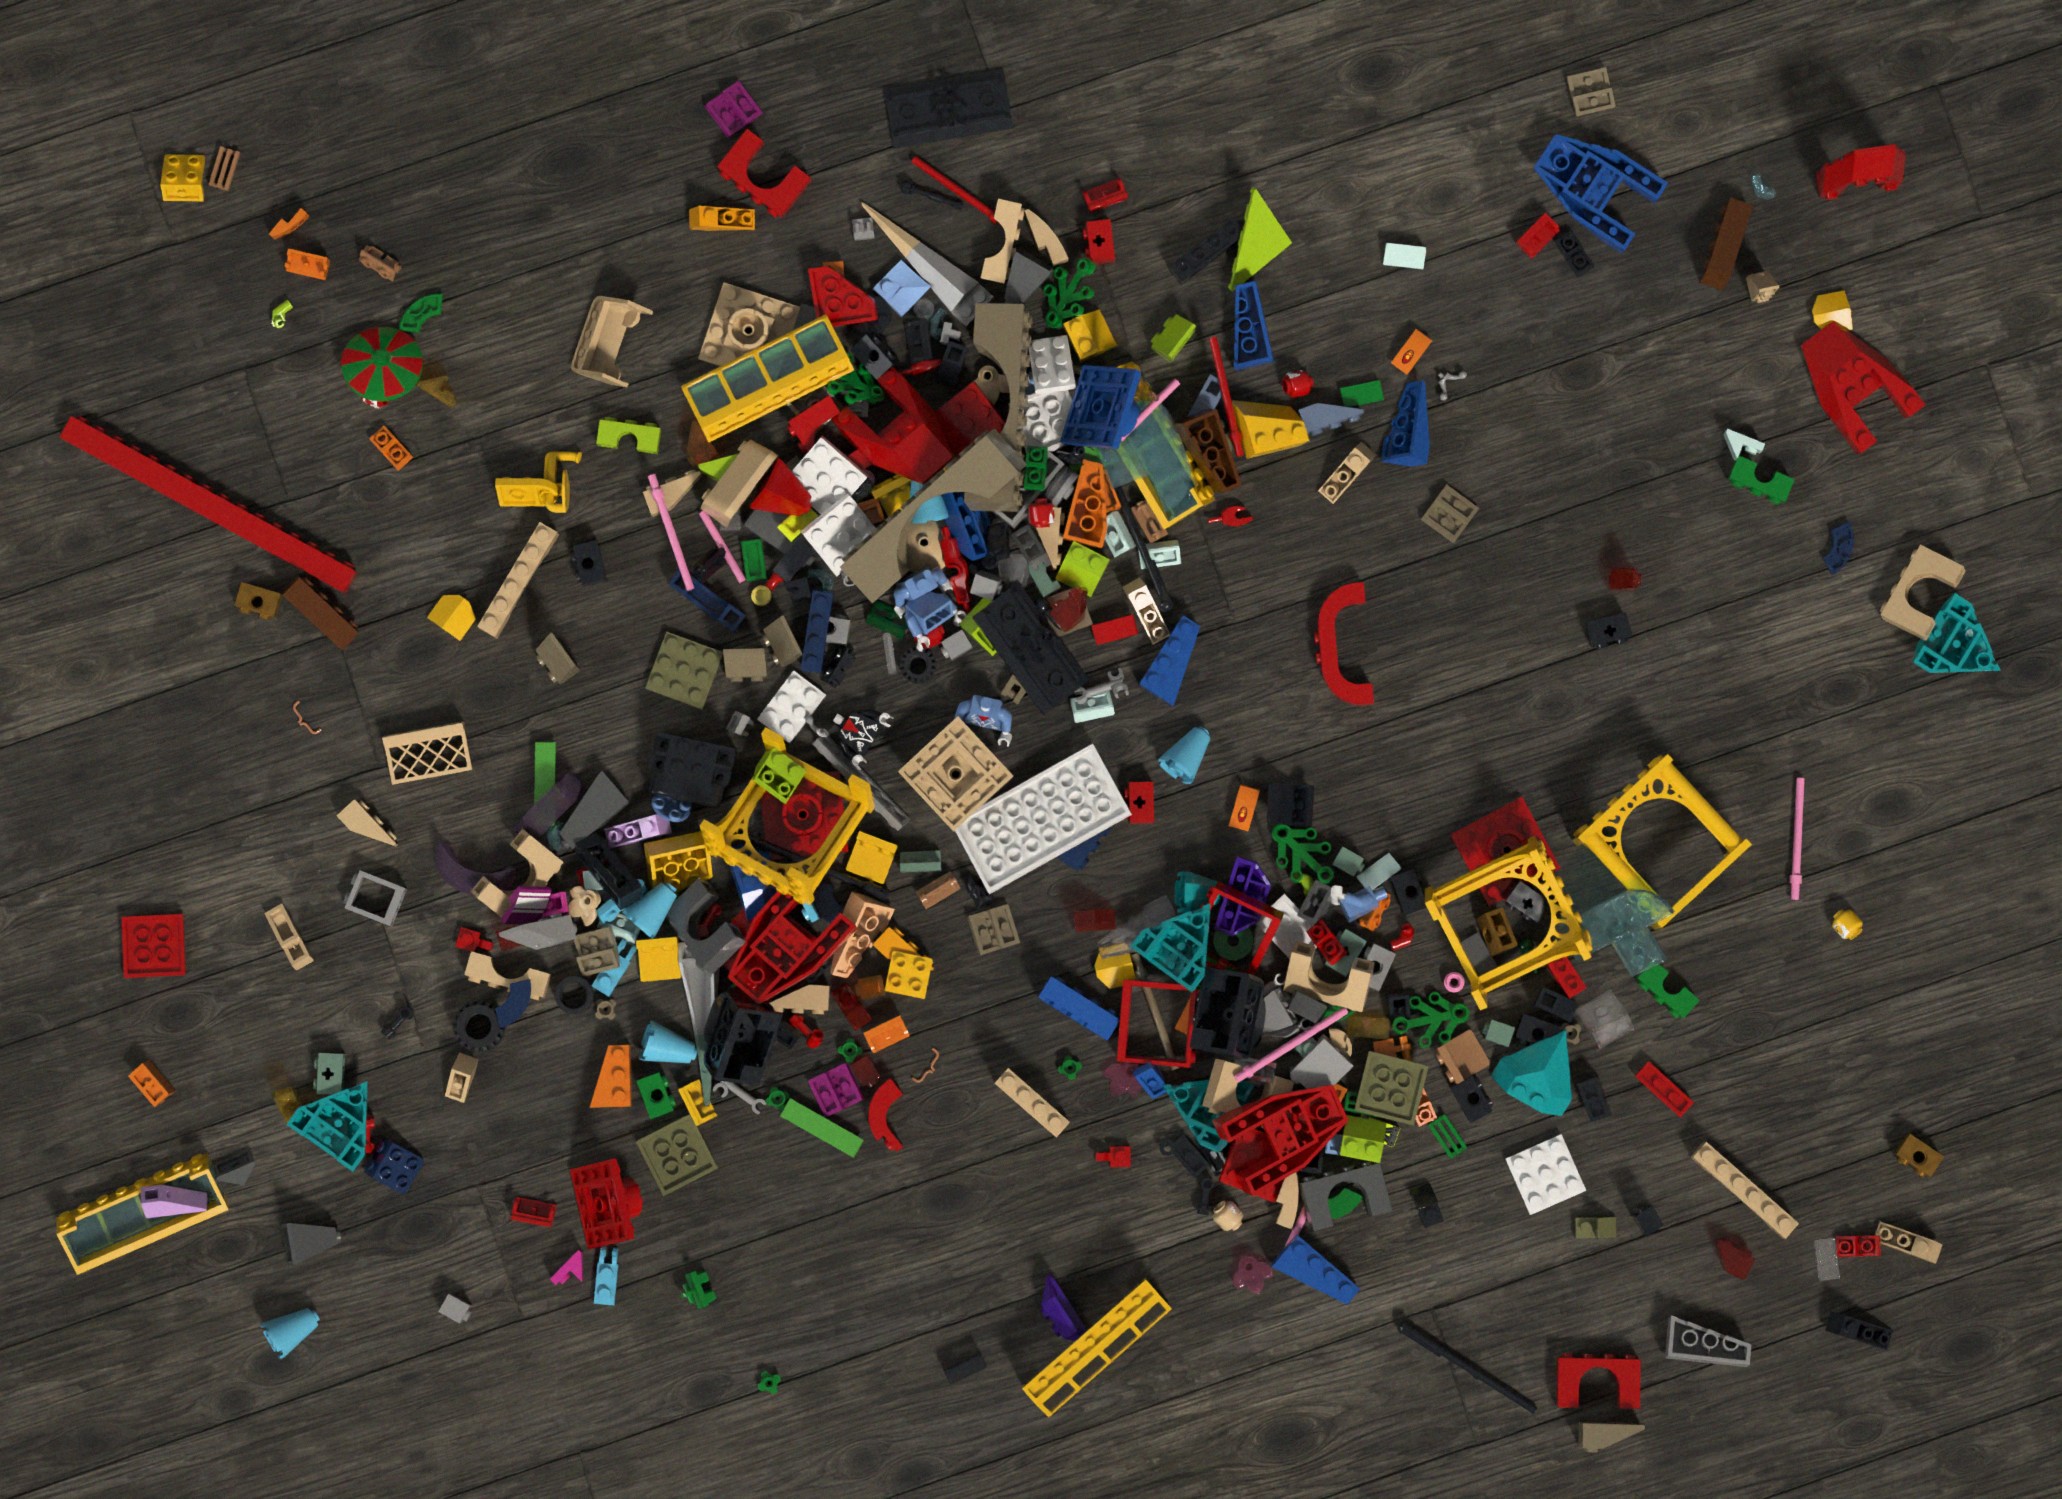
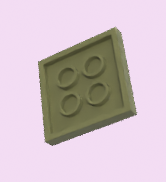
[645,631,723,710]
[1354,1051,1429,1126]
[636,1114,718,1196]

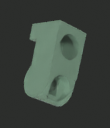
[1028,562,1061,598]

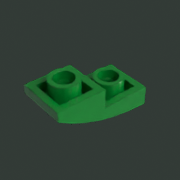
[1024,446,1048,491]

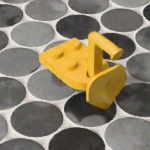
[495,452,582,513]

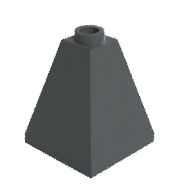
[1004,249,1055,304]
[281,1223,341,1265]

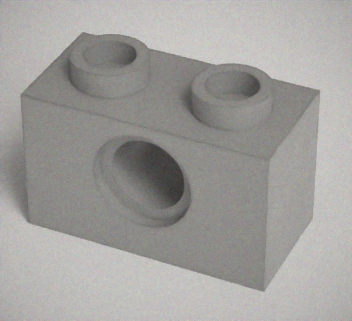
[826,614,851,646]
[1363,944,1396,991]

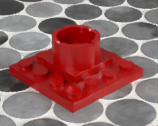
[761,771,849,861]
[1450,797,1560,907]
[570,1158,643,1249]

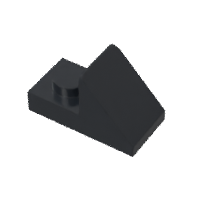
[1411,1183,1444,1228]

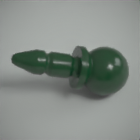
[1518,937,1538,974]

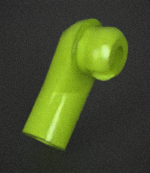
[272,299,293,328]
[1293,873,1314,896]

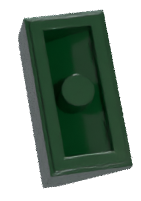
[866,600,908,639]

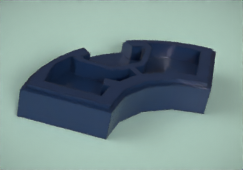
[1822,521,1854,576]
[813,882,844,924]
[495,979,531,1028]

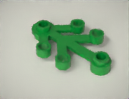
[1043,258,1096,328]
[814,352,885,404]
[1272,824,1334,884]
[1392,992,1470,1049]

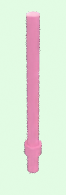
[648,474,694,591]
[1789,778,1805,900]

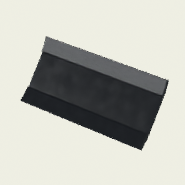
[884,69,1013,148]
[972,582,1089,715]

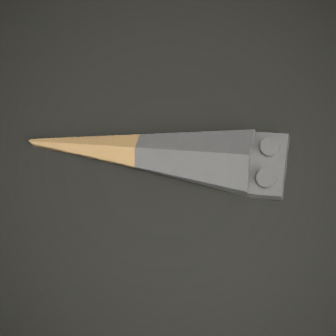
[862,203,994,327]

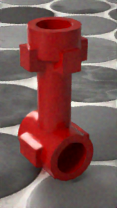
[698,903,723,939]
[789,1013,824,1048]
[365,1115,374,1153]

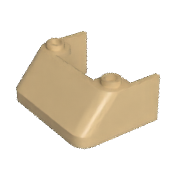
[571,296,653,387]
[700,439,778,528]

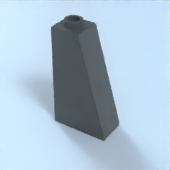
[744,509,816,569]
[559,771,630,850]

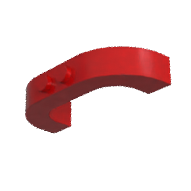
[1314,582,1374,706]

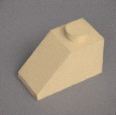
[445,1052,479,1103]

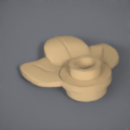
[973,366,1010,405]
[568,886,601,926]

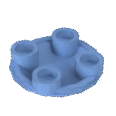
[652,795,692,822]

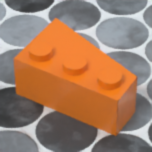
[590,1045,632,1108]

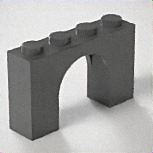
[667,878,747,973]
[1298,1161,1392,1231]

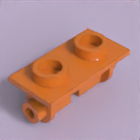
[1358,888,1391,932]

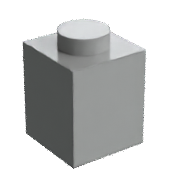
[970,570,1004,601]
[940,630,973,661]
[438,1293,472,1324]

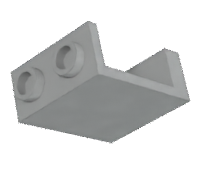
[1289,1034,1353,1089]

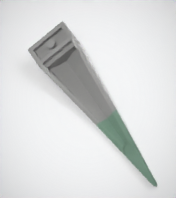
[678,942,720,1106]

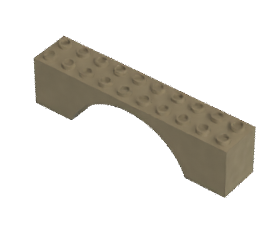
[964,303,1033,512]
[840,428,1027,603]

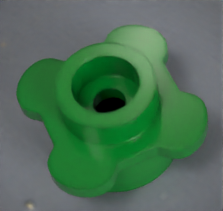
[838,1038,862,1063]
[1058,1056,1082,1080]
[766,1087,789,1110]
[758,1371,781,1394]

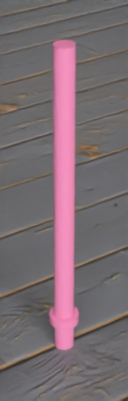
[1234,1007,1348,1083]

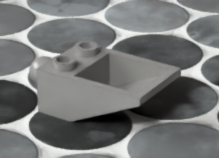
[499,913,577,950]

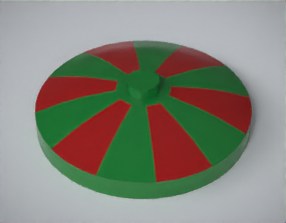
[341,327,423,401]

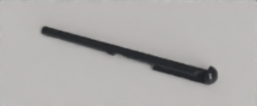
[1105,465,1173,612]
[1397,1320,1537,1414]

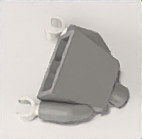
[1263,974,1311,1038]

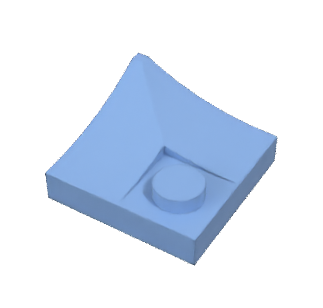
[873,260,931,317]

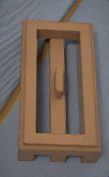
[208,146,241,191]

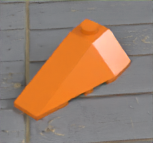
[1063,459,1107,548]

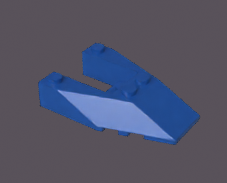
[1533,134,1668,254]

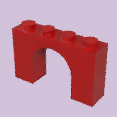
[717,129,811,219]
[787,395,872,470]
[1556,1353,1641,1409]

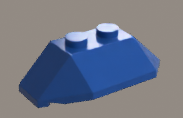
[942,492,992,561]
[728,843,777,922]

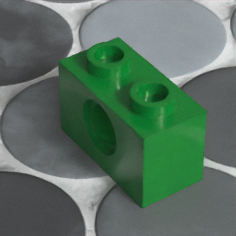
[636,1072,676,1119]

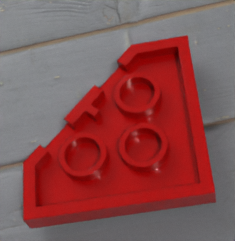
[808,265,878,327]

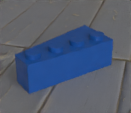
[1234,281,1275,371]
[1139,615,1200,707]
[1038,976,1120,1041]
[1270,1235,1360,1304]

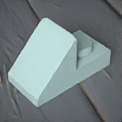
[1723,429,1765,461]

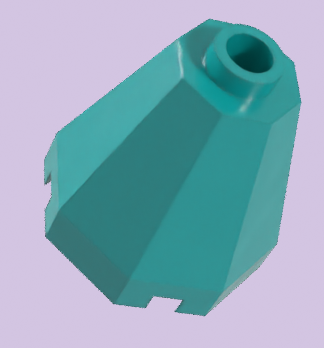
[1175,872,1224,913]

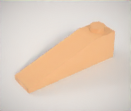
[830,892,895,978]

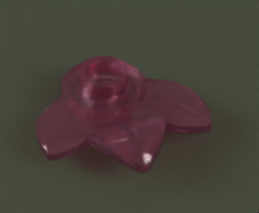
[1103,1062,1141,1097]
[1233,1255,1274,1294]

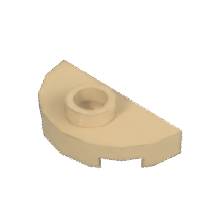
[1329,1028,1352,1057]

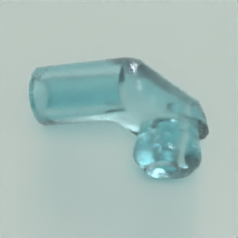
[1751,174,1776,200]

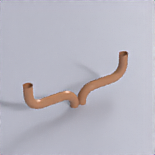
[293,700,322,734]
[912,1047,939,1083]

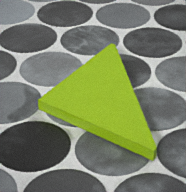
[1228,187,1292,292]

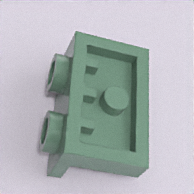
[900,851,941,873]

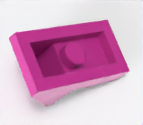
[540,892,568,919]
[550,1250,584,1285]

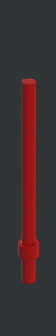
[911,156,1002,226]
[1209,336,1244,457]

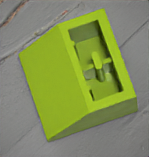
[753,747,806,804]

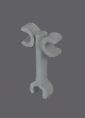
[1074,668,1129,704]
[713,1081,766,1114]

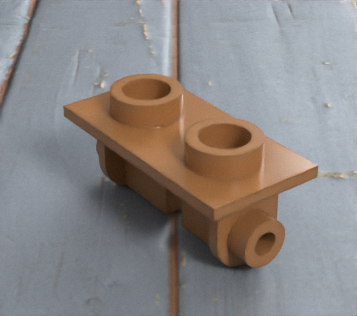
[359,245,402,281]
[1131,500,1168,544]
[916,871,961,909]

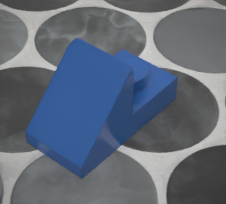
[1133,1062,1167,1099]

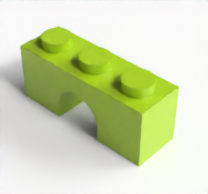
[596,417,661,454]

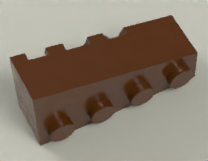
[1700,197,1753,291]
[1172,409,1242,492]
[281,575,359,651]

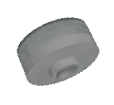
[1043,466,1079,507]

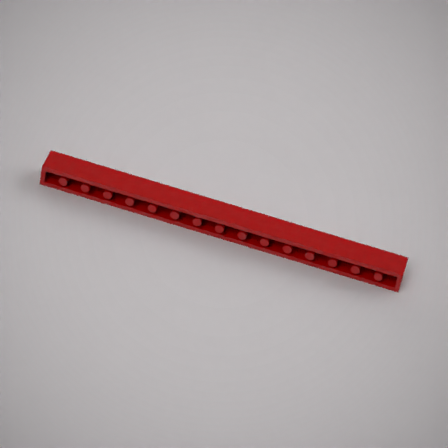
[60,415,357,594]

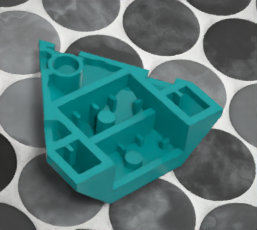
[1912,593,2001,673]
[1130,903,1211,992]
[1491,1029,1572,1116]
[1163,1080,1254,1153]
[286,1081,368,1172]

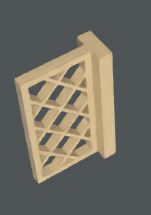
[382,721,472,785]

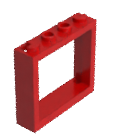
[1200,881,1284,976]
[1117,979,1200,1068]

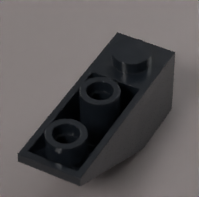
[1825,1311,1893,1350]

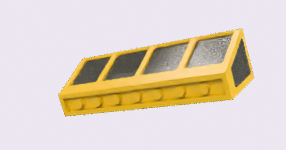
[1022,1278,1172,1417]

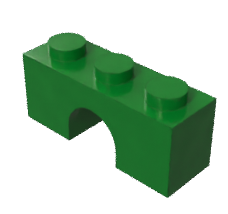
[1727,456,1795,505]
[1636,960,1700,1019]

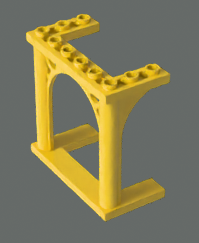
[700,727,875,906]
[1572,754,1752,930]
[1425,836,1593,1011]

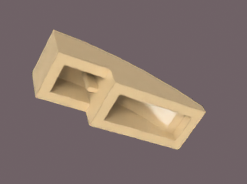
[1024,209,1068,267]
[264,904,314,971]
[1276,1172,1299,1229]

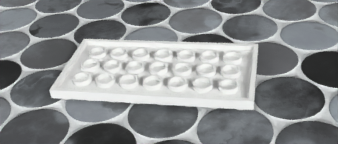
[955,744,1132,894]

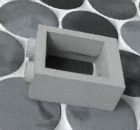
[343,870,407,927]

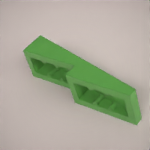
[534,742,556,826]
[780,1098,864,1158]

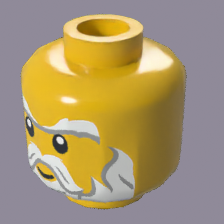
[1832,909,1863,940]

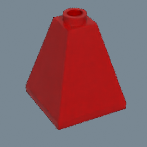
[749,458,812,516]

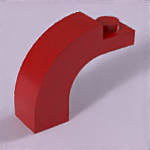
[869,1078,903,1152]

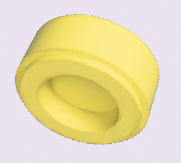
[751,586,772,606]

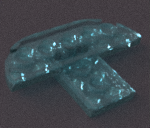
[1098,396,1192,513]
[1573,889,1675,977]

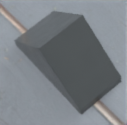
[1286,990,1329,1024]

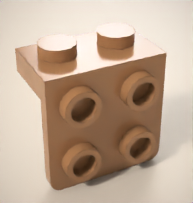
[1435,1030,1490,1084]

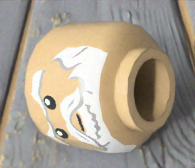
[1213,1201,1243,1231]

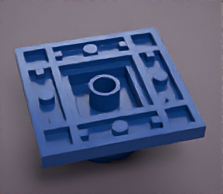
[1060,365,1142,449]

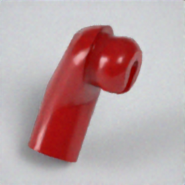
[764,572,795,591]
[1389,924,1414,951]

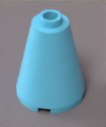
[910,478,948,524]
[1158,727,1210,784]
[622,882,677,939]
[639,1021,698,1063]
[260,1308,320,1360]

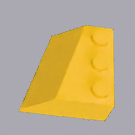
[1231,400,1309,459]
[644,831,713,895]

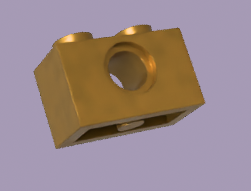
[234,582,283,621]
[1476,907,1518,956]
[1894,1134,1944,1178]

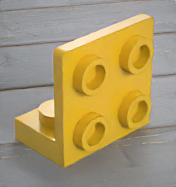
[160,154,205,201]
[871,475,911,517]
[846,831,898,884]
[636,937,682,982]
[885,951,933,999]

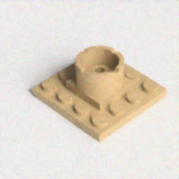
[698,283,800,382]
[898,716,1013,832]

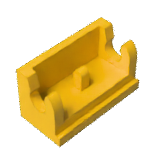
[678,1080,717,1126]

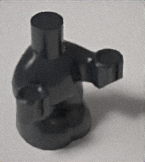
[965,875,995,910]

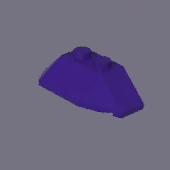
[1214,856,1271,936]
[1040,1273,1088,1341]

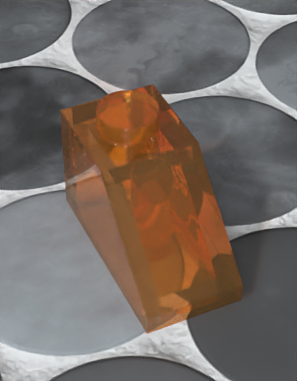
[686,421,719,470]
[855,975,886,1000]

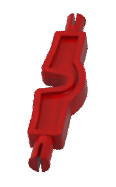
[940,526,973,615]

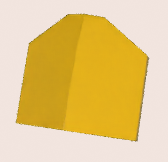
[1812,290,1853,331]
[427,595,476,641]
[1094,943,1136,989]

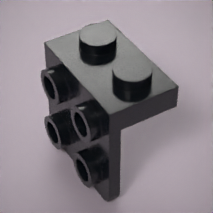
[1267,782,1314,826]

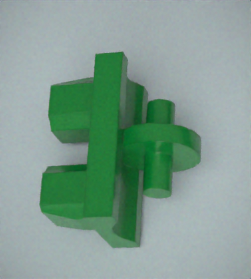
[680,1271,716,1309]

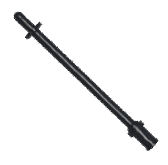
[738,831,890,902]

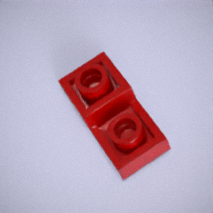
[1092,614,1139,645]
[1306,919,1348,966]
[1836,1235,1881,1257]

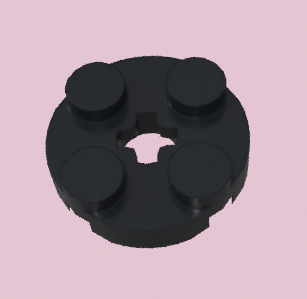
[853,295,892,335]

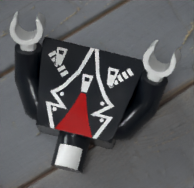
[832,710,894,770]

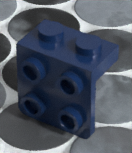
[363,1136,424,1194]

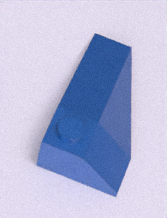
[1381,380,1430,467]

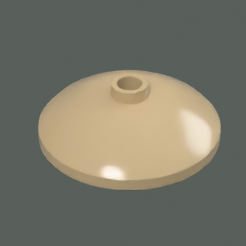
[906,520,946,573]

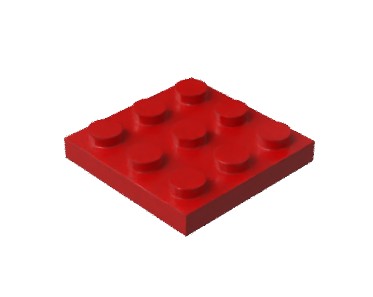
[935,381,1006,458]
[122,914,186,978]
[1218,1129,1284,1203]

